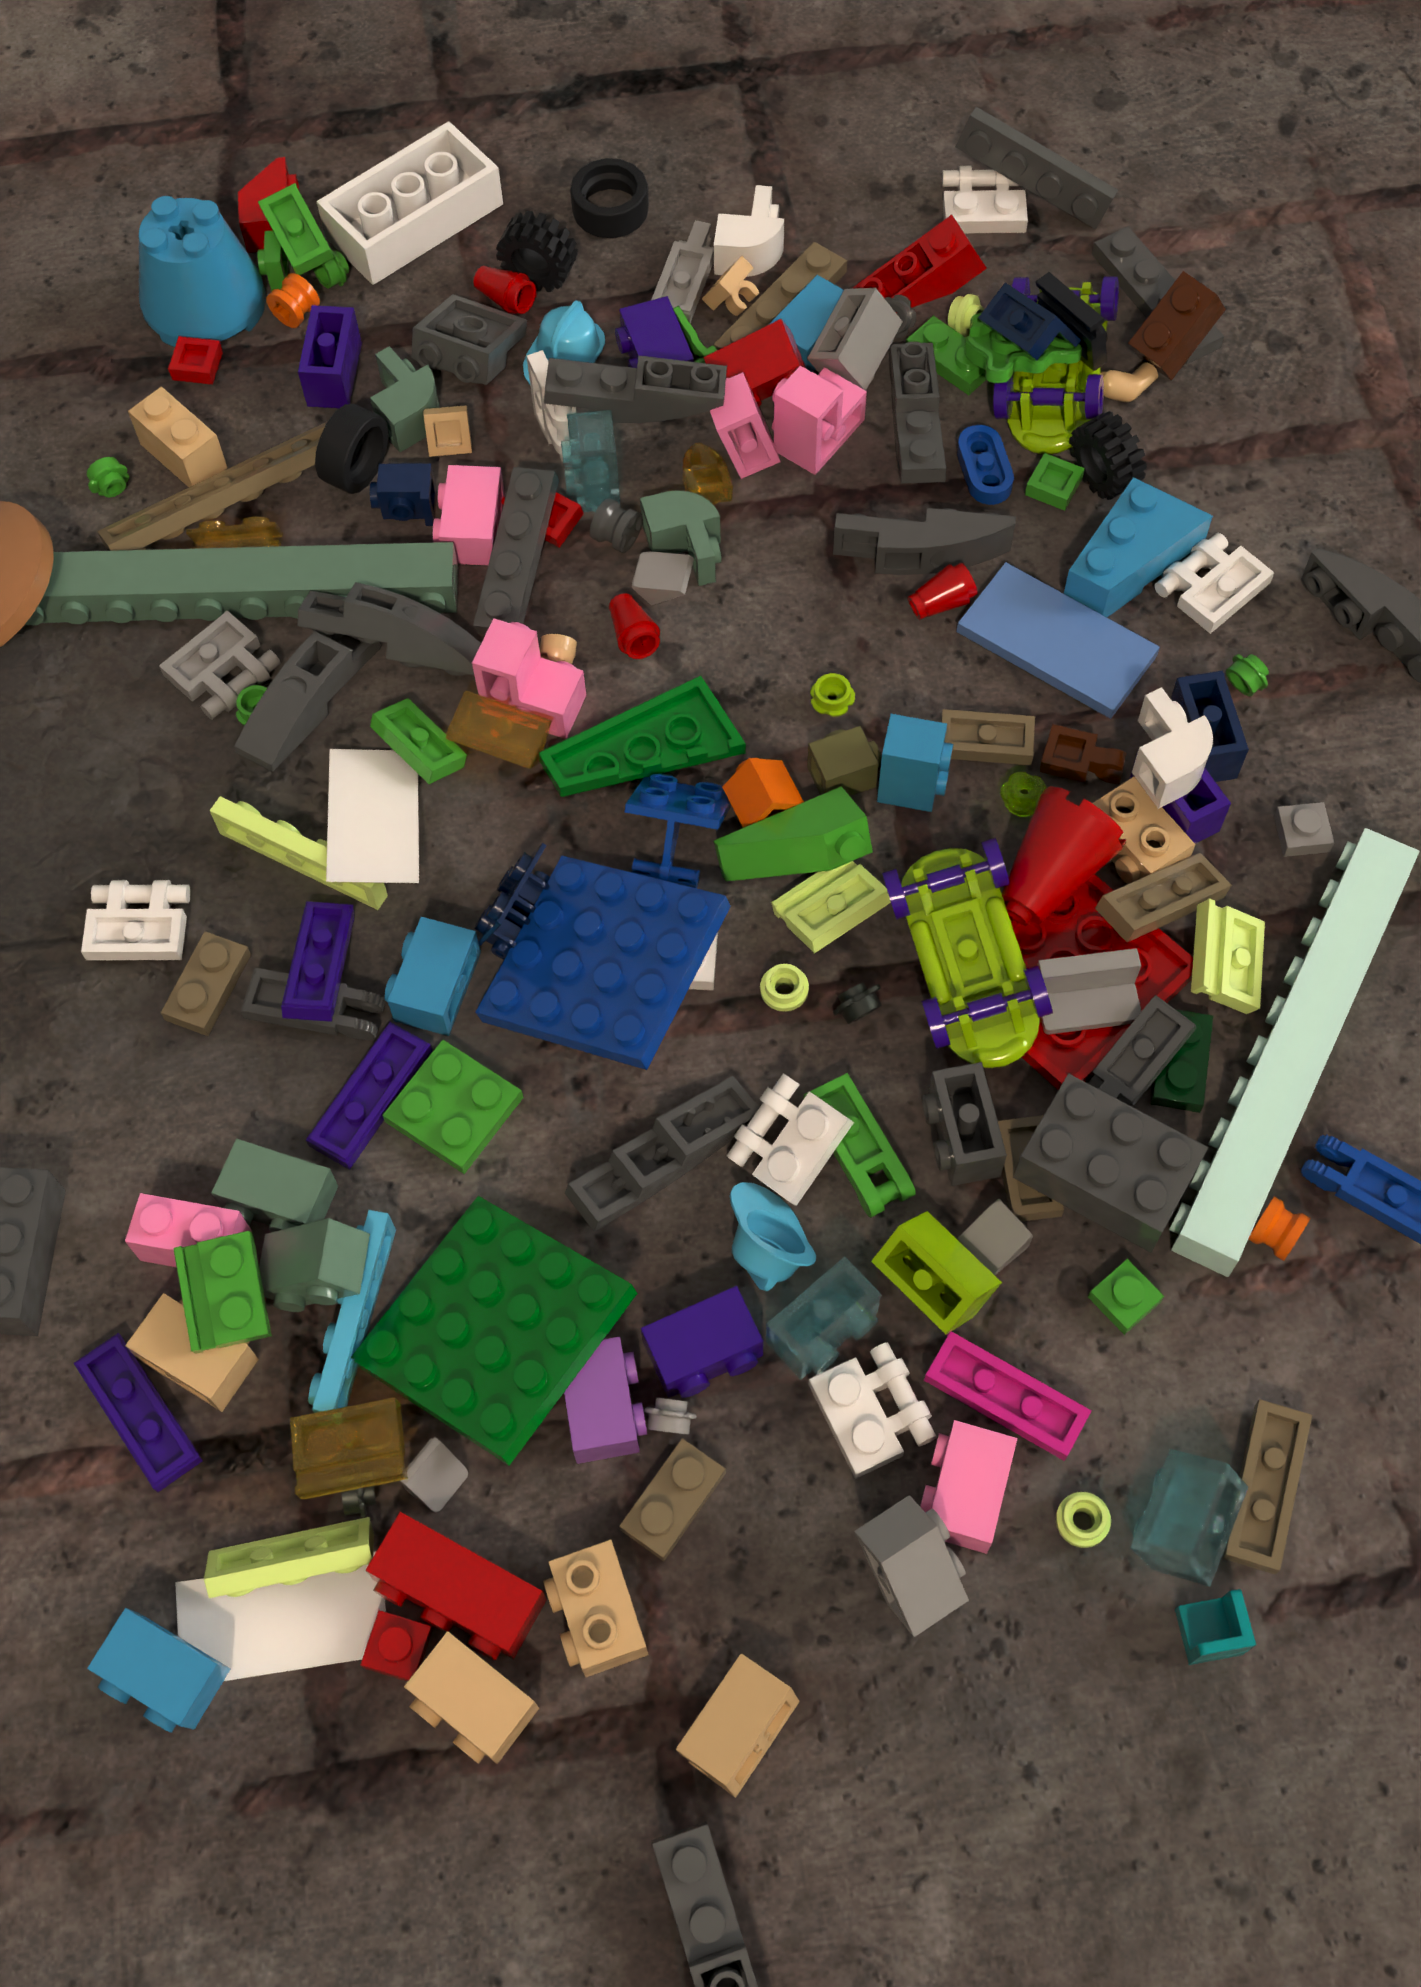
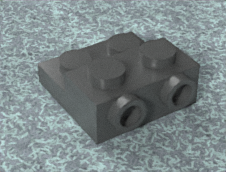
[411,294,527,385]

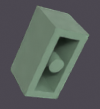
[212,1138,338,1232]
[259,1218,370,1312]

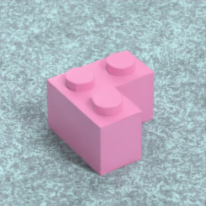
[772,366,867,475]
[472,618,586,739]

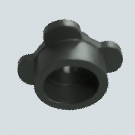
[833,982,882,1025]

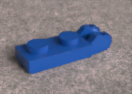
[1301,1134,1421,1244]

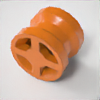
[266,273,320,328]
[1248,1196,1311,1261]

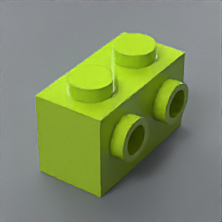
[871,1211,1002,1335]

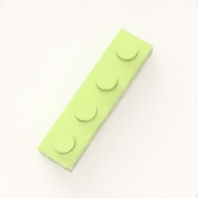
[210,796,388,910]

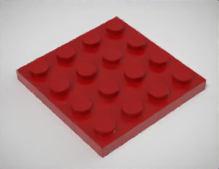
[1005,875,1193,1090]

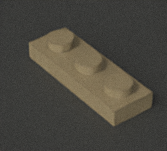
[1095,853,1232,942]
[1222,1399,1312,1575]

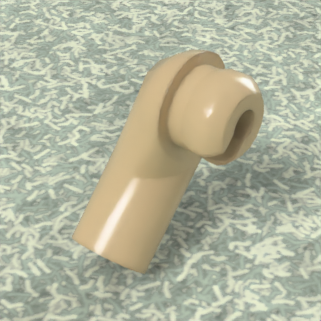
[1100,362,1158,402]

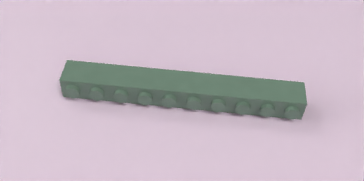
[26,542,459,625]

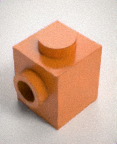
[722,758,804,828]

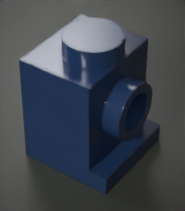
[370,463,437,526]

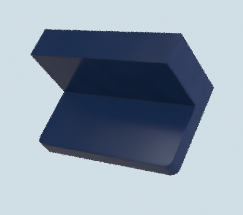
[978,282,1081,360]

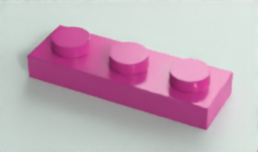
[924,1331,1092,1461]

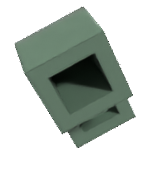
[370,346,440,452]
[640,490,722,586]

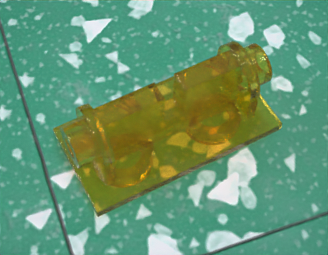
[186,517,283,549]

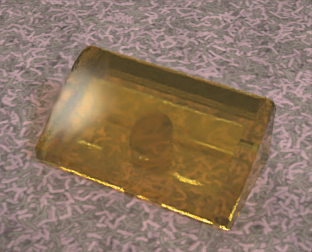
[446,690,552,768]

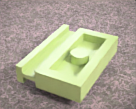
[771,861,891,953]
[1191,898,1265,1014]

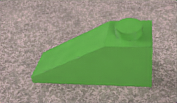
[714,786,873,881]

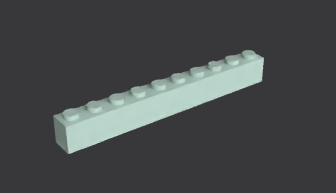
[1169,828,1420,1277]

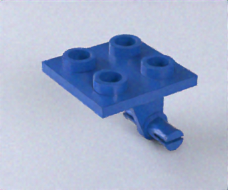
[625,774,731,888]

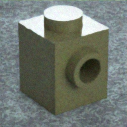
[807,726,882,796]

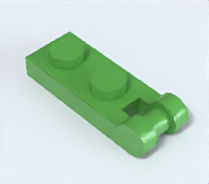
[803,1073,916,1218]

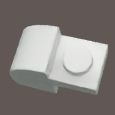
[714,185,784,277]
[1132,687,1213,809]

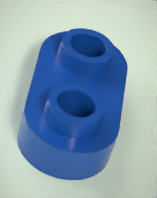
[957,425,1014,505]

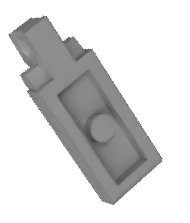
[651,220,714,323]

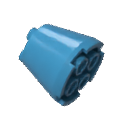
[139,196,266,347]

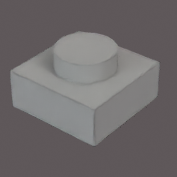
[1274,802,1334,857]

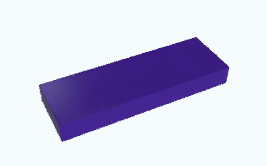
[281,901,355,1022]
[306,1022,432,1170]
[74,1333,203,1492]

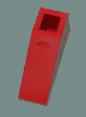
[851,214,987,313]

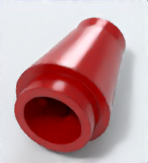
[473,266,536,314]
[907,563,978,620]
[609,593,660,659]

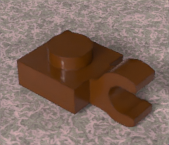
[1040,724,1127,784]

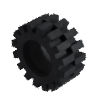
[496,211,578,292]
[1069,411,1147,500]

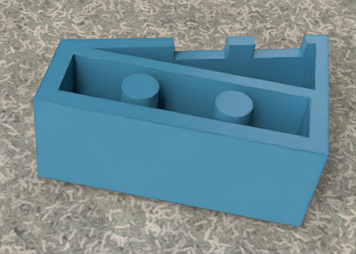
[1064,477,1213,617]

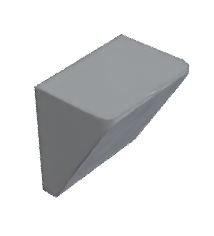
[632,552,694,605]
[957,1199,1033,1275]
[400,1437,469,1513]

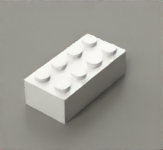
[316,121,503,285]

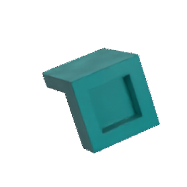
[1174,1589,1256,1665]

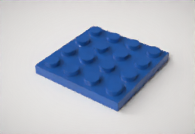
[475,856,731,1070]

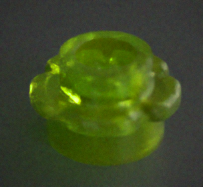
[1000,772,1046,816]

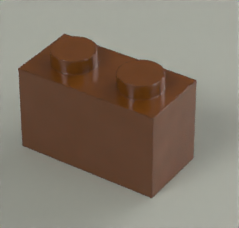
[1128,271,1226,380]

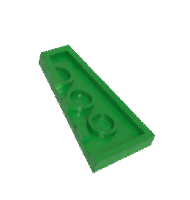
[538,676,746,797]

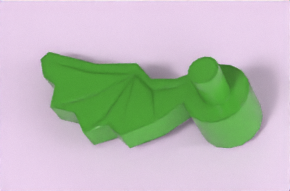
[673,306,717,363]

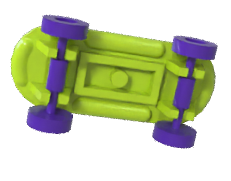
[993,276,1119,454]
[882,838,1053,1068]

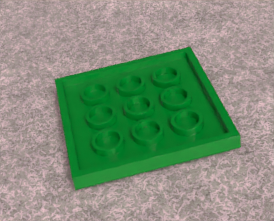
[351,1196,638,1466]

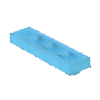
[308,1210,396,1426]

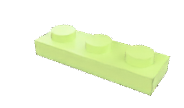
[204,1517,374,1598]

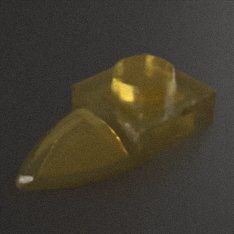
[683,443,733,505]

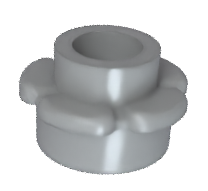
[644,1398,697,1434]

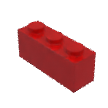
[365,1512,547,1661]

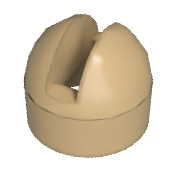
[540,634,577,664]

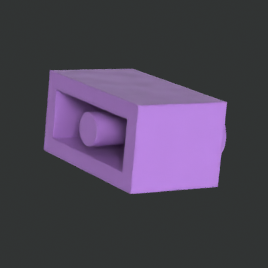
[564,1337,647,1464]

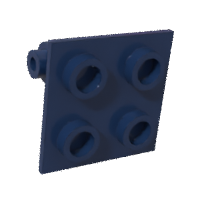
[474,843,550,959]

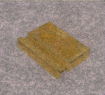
[290,1397,408,1500]

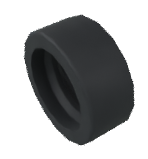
[570,158,649,238]
[315,404,389,494]

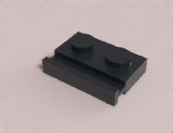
[1036,272,1108,371]

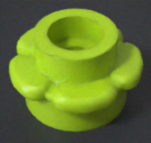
[810,673,855,717]

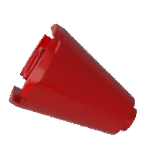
[1002,786,1126,926]

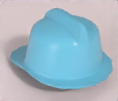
[523,300,605,384]
[729,1182,816,1291]

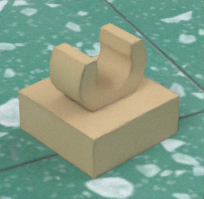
[702,256,759,316]
[423,405,472,457]

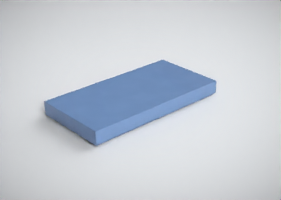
[956,562,1160,719]

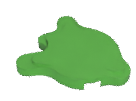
[965,313,1082,383]

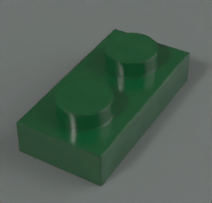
[1150,1009,1213,1113]

